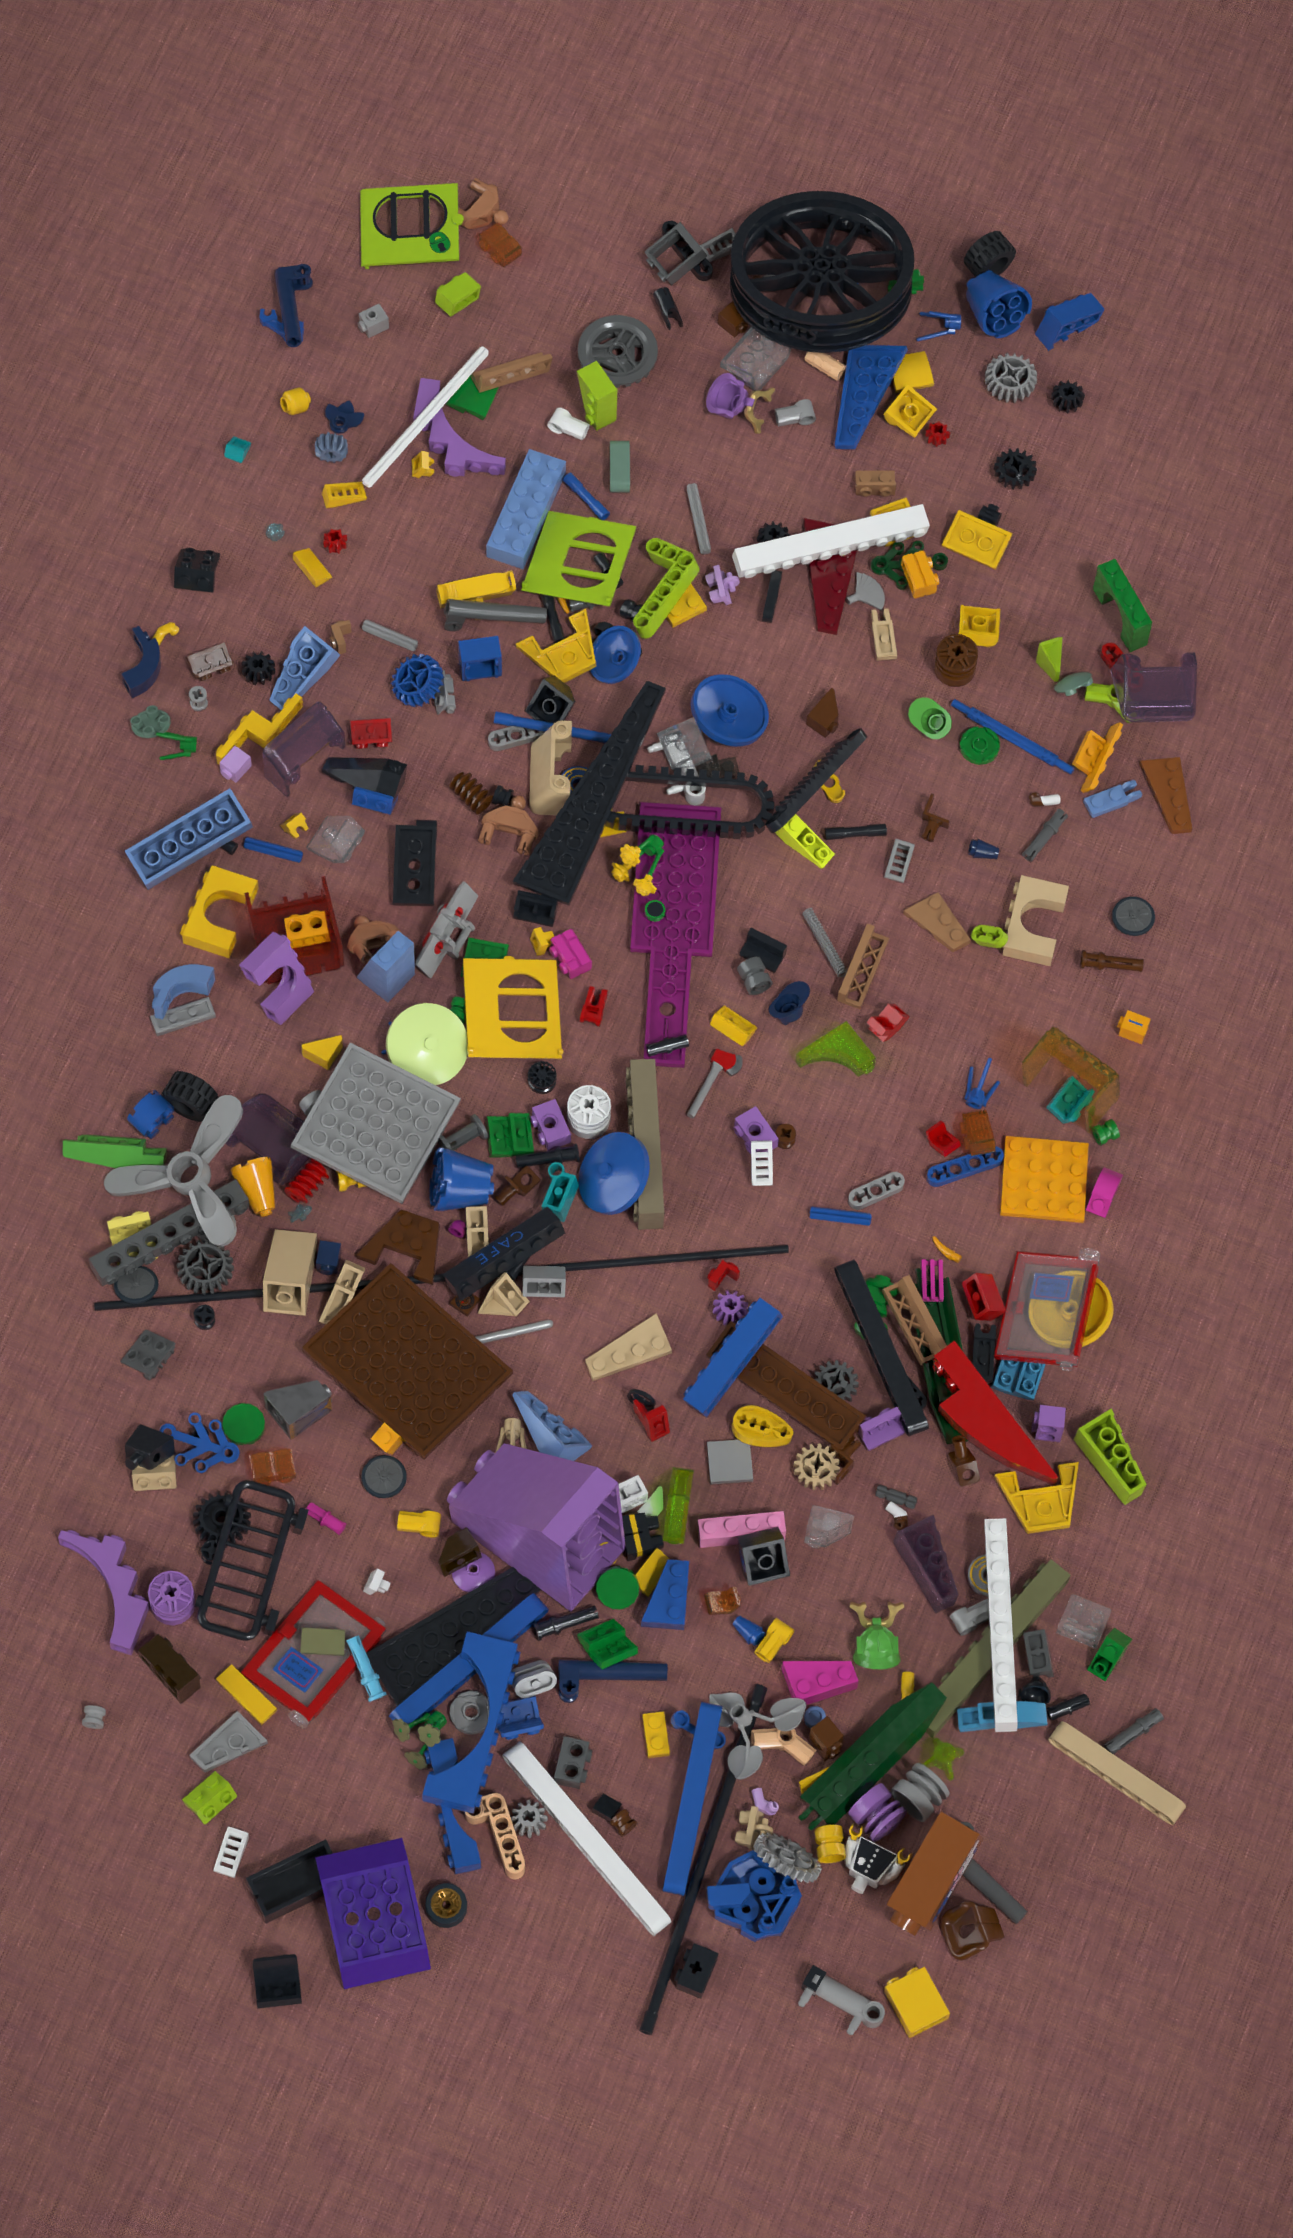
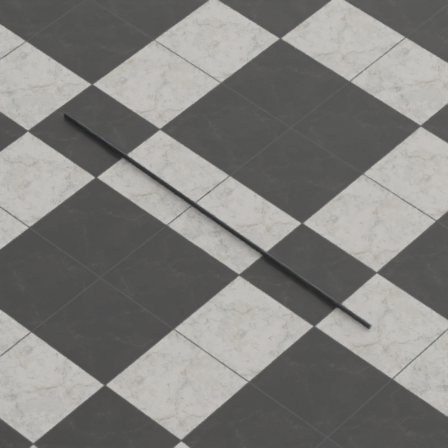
[94,1245,789,1311]

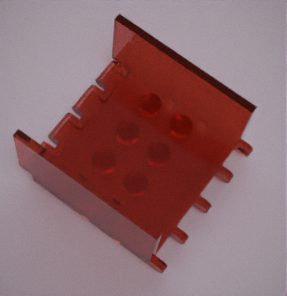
[244,876,344,984]

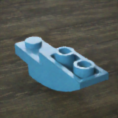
[957,1701,1048,1732]

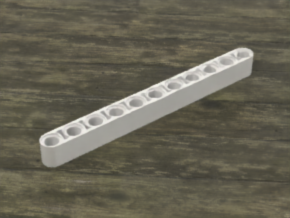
[502,1741,671,1936]

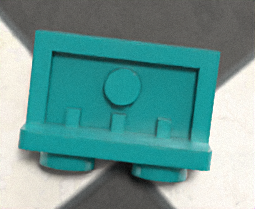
[1046,1076,1095,1124]

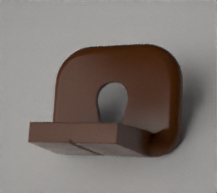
[941,1901,1005,1961]

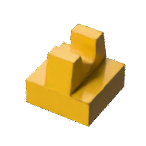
[412,451,434,478]
[280,813,309,839]
[530,927,555,956]

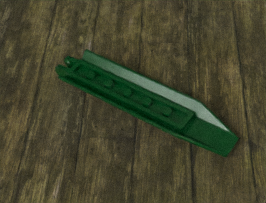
[914,1267,968,1444]
[798,1682,947,1831]

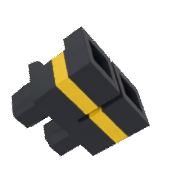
[622,1512,664,1561]

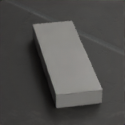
[150,997,216,1036]

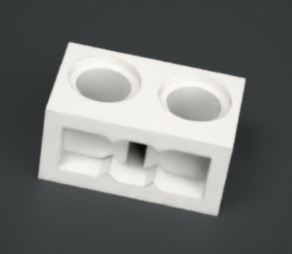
[619,1475,648,1513]

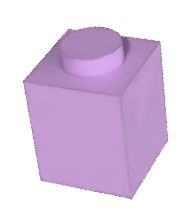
[219,746,252,783]

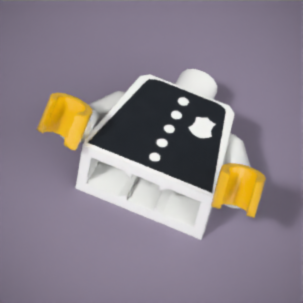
[845,1823,913,1894]

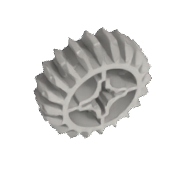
[985,353,1037,403]

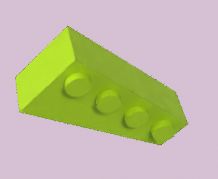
[1073,1408,1147,1505]

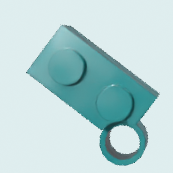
[541,1162,579,1222]

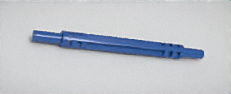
[951,699,1075,775]

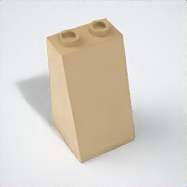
[263,1229,317,1316]

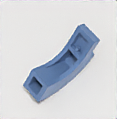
[152,964,215,1020]

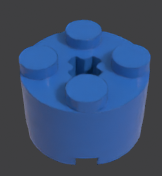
[127,1090,174,1139]

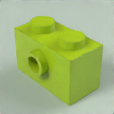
[435,272,481,317]

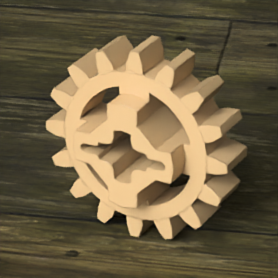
[793,1444,840,1490]

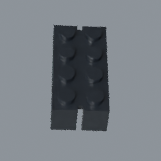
[246,1840,333,1924]

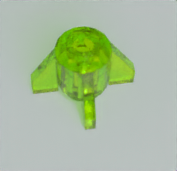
[923,1738,965,1781]

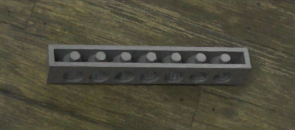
[89,1179,249,1287]

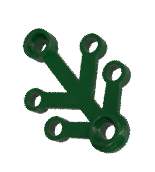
[871,541,948,590]

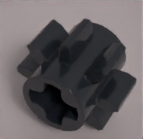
[978,504,1002,526]

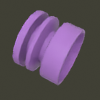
[148,1570,196,1625]
[848,1783,907,1842]

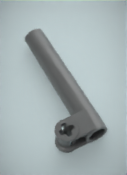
[444,599,547,631]
[961,1822,1028,1924]

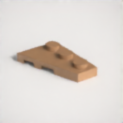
[903,892,971,952]

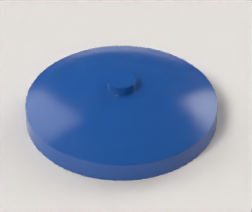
[691,674,769,747]
[578,1132,650,1215]

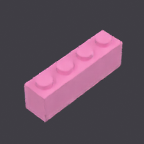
[697,1511,786,1548]

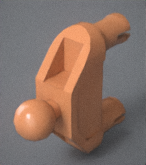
[458,178,509,229]
[478,795,539,855]
[347,916,402,964]

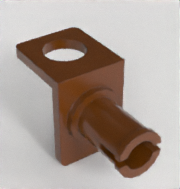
[921,793,949,842]
[494,1166,541,1206]
[948,1435,980,1487]
[829,1436,861,1485]

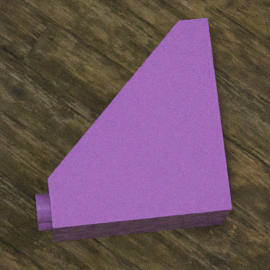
[447,1443,626,1612]

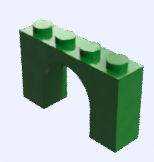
[1093,559,1152,653]

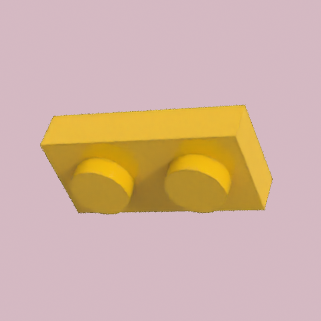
[642,1712,670,1758]

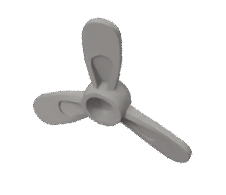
[104,1095,243,1247]

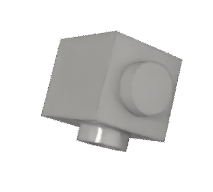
[358,304,389,338]

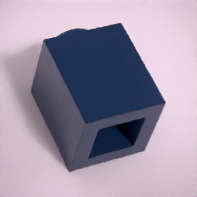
[316,1240,341,1275]

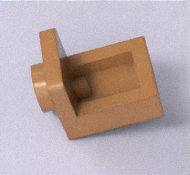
[330,620,351,654]

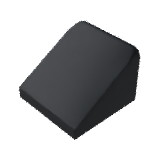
[592,1793,622,1822]

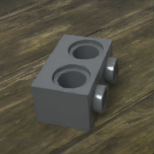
[554,1736,593,1789]

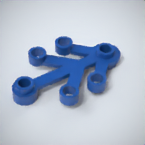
[159,1412,240,1473]

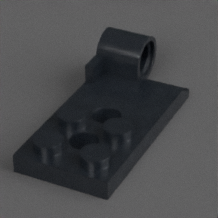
[393,820,437,906]

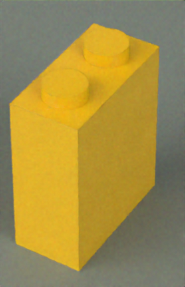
[884,1967,950,2039]

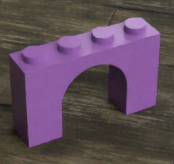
[239,932,314,1025]

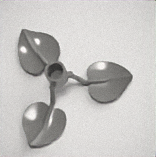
[709,1693,806,1780]

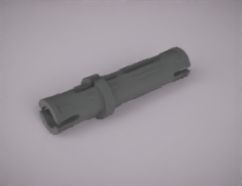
[1022,809,1068,862]
[1103,1708,1164,1754]

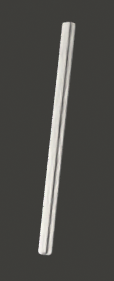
[362,346,488,488]

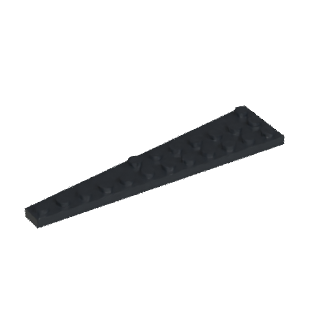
[513,681,666,906]

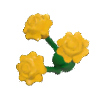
[611,835,665,896]

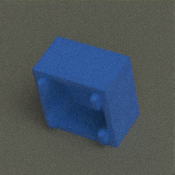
[458,636,502,682]

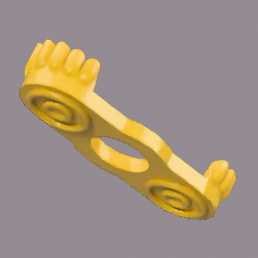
[814,760,845,803]

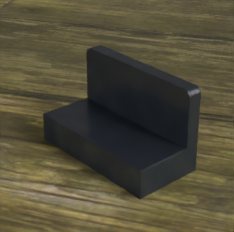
[739,928,787,973]

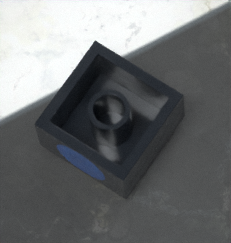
[737,1527,790,1586]

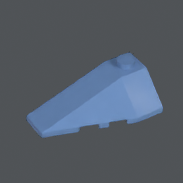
[269,626,340,710]
[512,1391,592,1461]

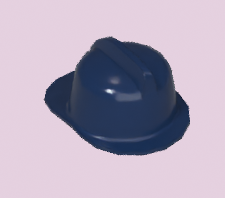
[769,981,810,1026]

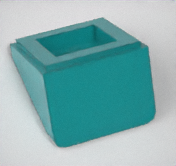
[224,436,251,463]

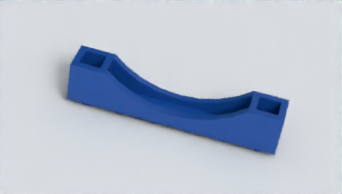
[424,1738,481,1874]

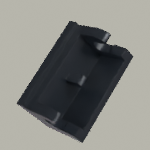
[513,890,558,927]

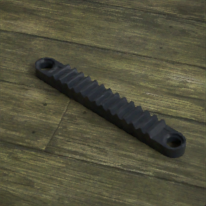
[765,728,867,833]

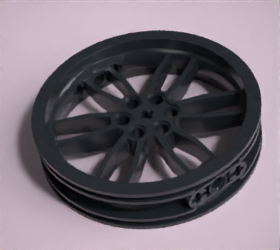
[730,191,915,353]

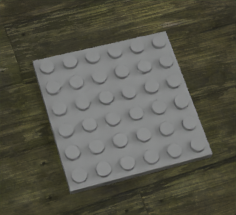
[291,1043,461,1204]

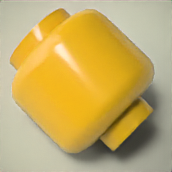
[280,387,311,415]

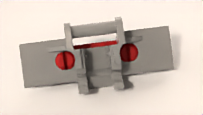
[415,881,478,979]

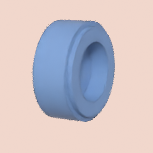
[804,1706,826,1728]

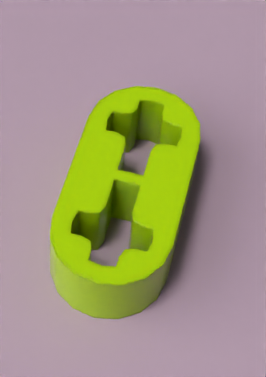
[971,925,1008,948]

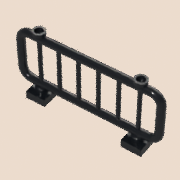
[195,1480,309,1641]

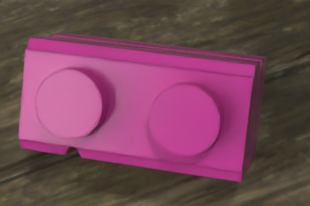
[549,929,592,979]

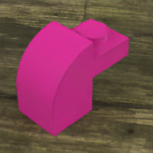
[1086,1167,1123,1218]

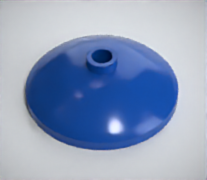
[590,626,641,684]

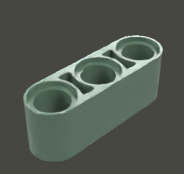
[610,441,630,493]

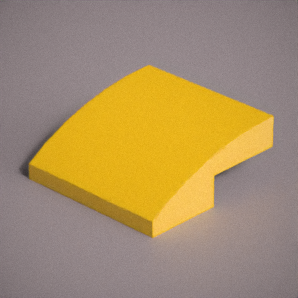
[893,351,934,393]

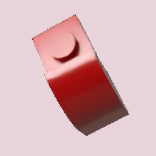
[867,1003,910,1042]

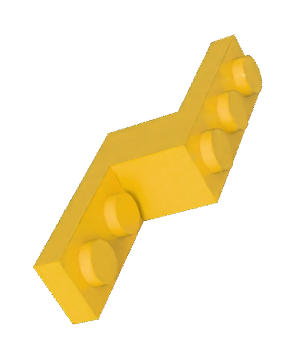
[216,693,303,765]

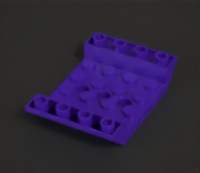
[315,1838,431,1989]

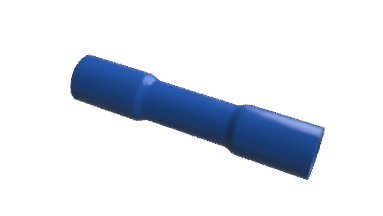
[563,472,610,520]

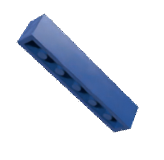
[683,1298,783,1418]

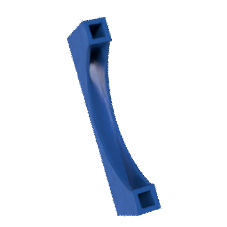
[422,1632,521,1814]

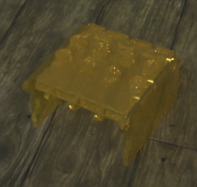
[1022,1027,1120,1133]

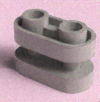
[511,1660,557,1698]

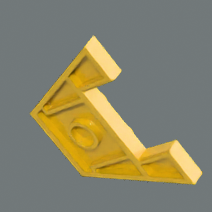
[515,609,597,683]
[994,1462,1079,1534]

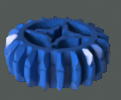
[391,653,445,707]

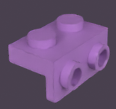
[858,1407,905,1451]

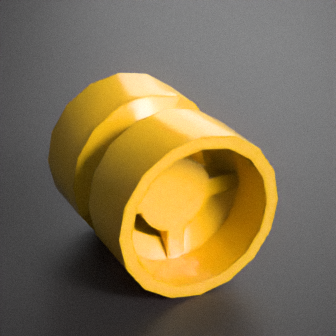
[814,1825,846,1863]

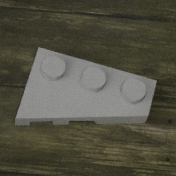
[189,1711,268,1773]

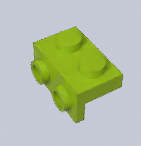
[182,1771,237,1824]

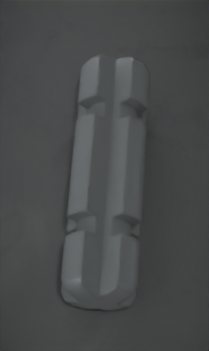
[876,1485,917,1509]

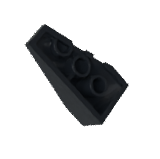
[322,757,407,804]

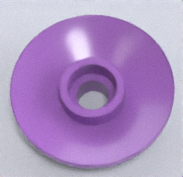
[452,1553,495,1593]

